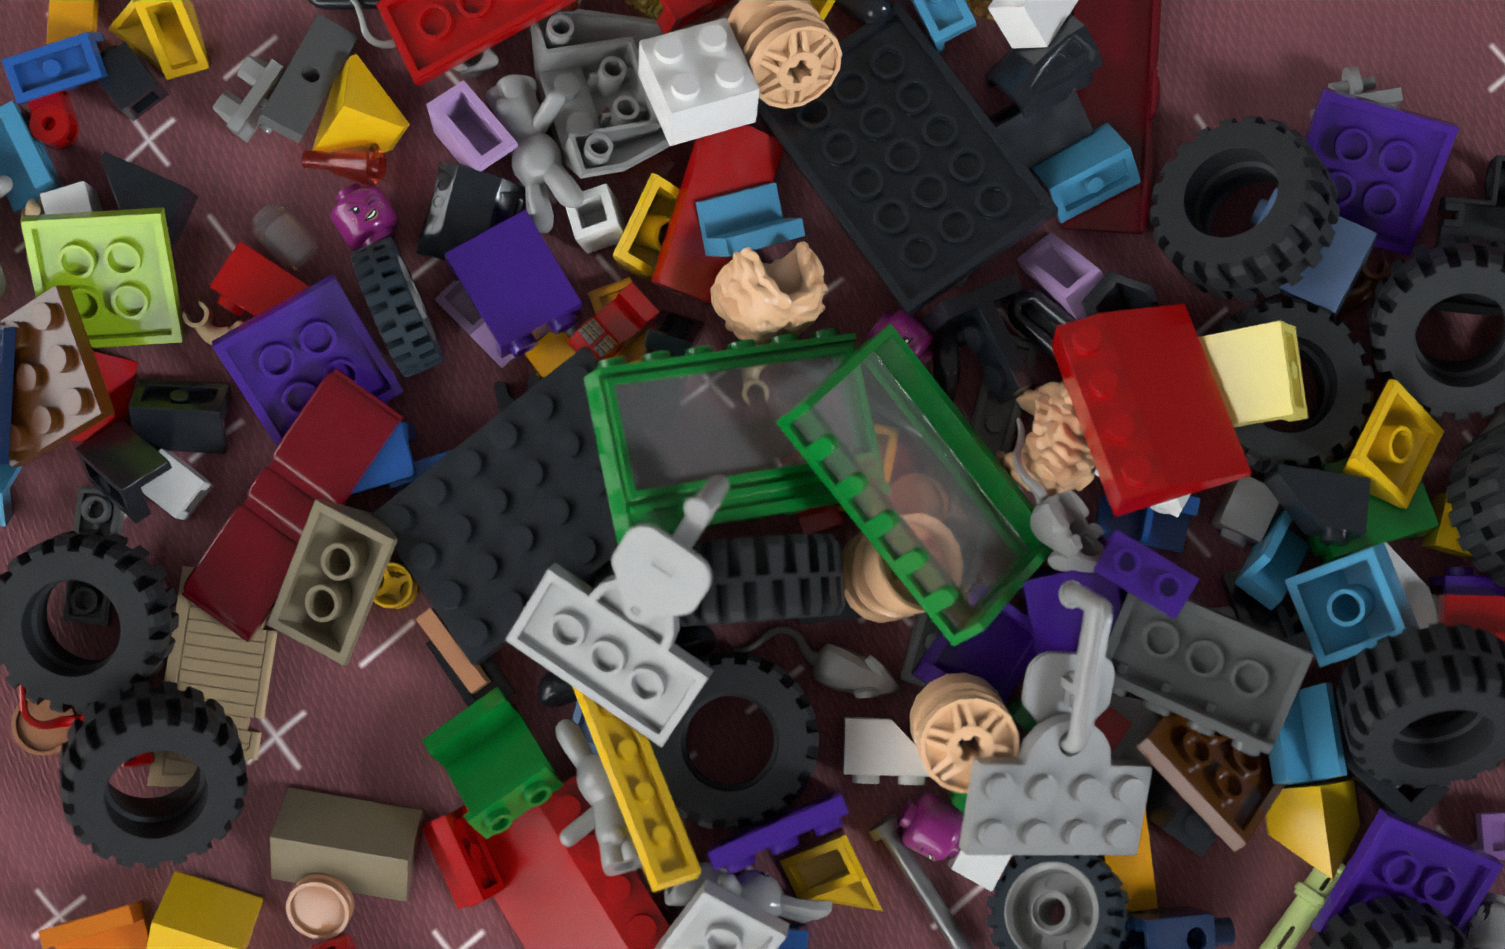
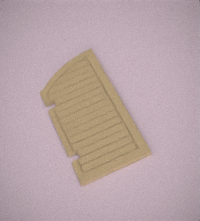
[147,566,278,787]

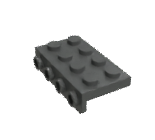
[1105,593,1315,756]

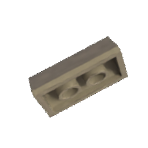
[267,499,398,665]
[270,787,424,902]

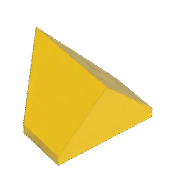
[108,0,210,80]
[310,54,410,156]
[1265,779,1360,880]
[780,829,883,911]

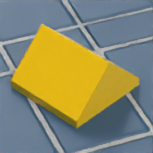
[612,173,682,295]
[1341,379,1444,509]
[146,870,264,949]

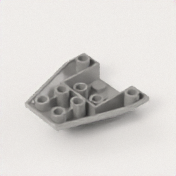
[531,8,696,179]

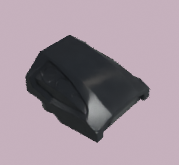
[985,14,1103,118]
[416,162,526,261]

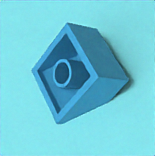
[1285,542,1420,667]

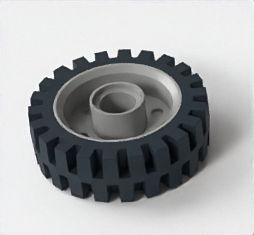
[351,237,445,378]
[986,855,1131,949]

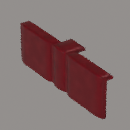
[1061,0,1162,234]
[182,369,404,642]

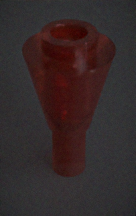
[302,143,387,186]

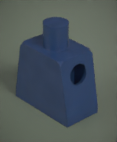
[1120,907,1235,949]

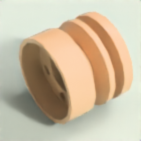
[728,0,842,109]
[841,514,962,623]
[910,673,1019,793]

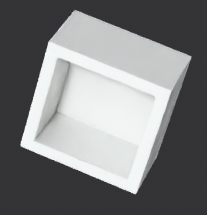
[638,18,760,146]

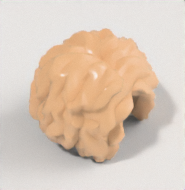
[710,241,828,346]
[995,380,1096,497]

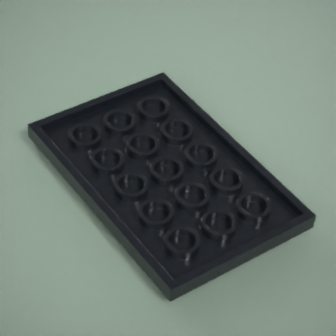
[757,2,1058,317]
[372,347,684,665]

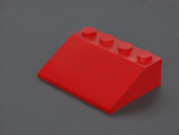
[1051,303,1251,517]
[482,774,674,949]

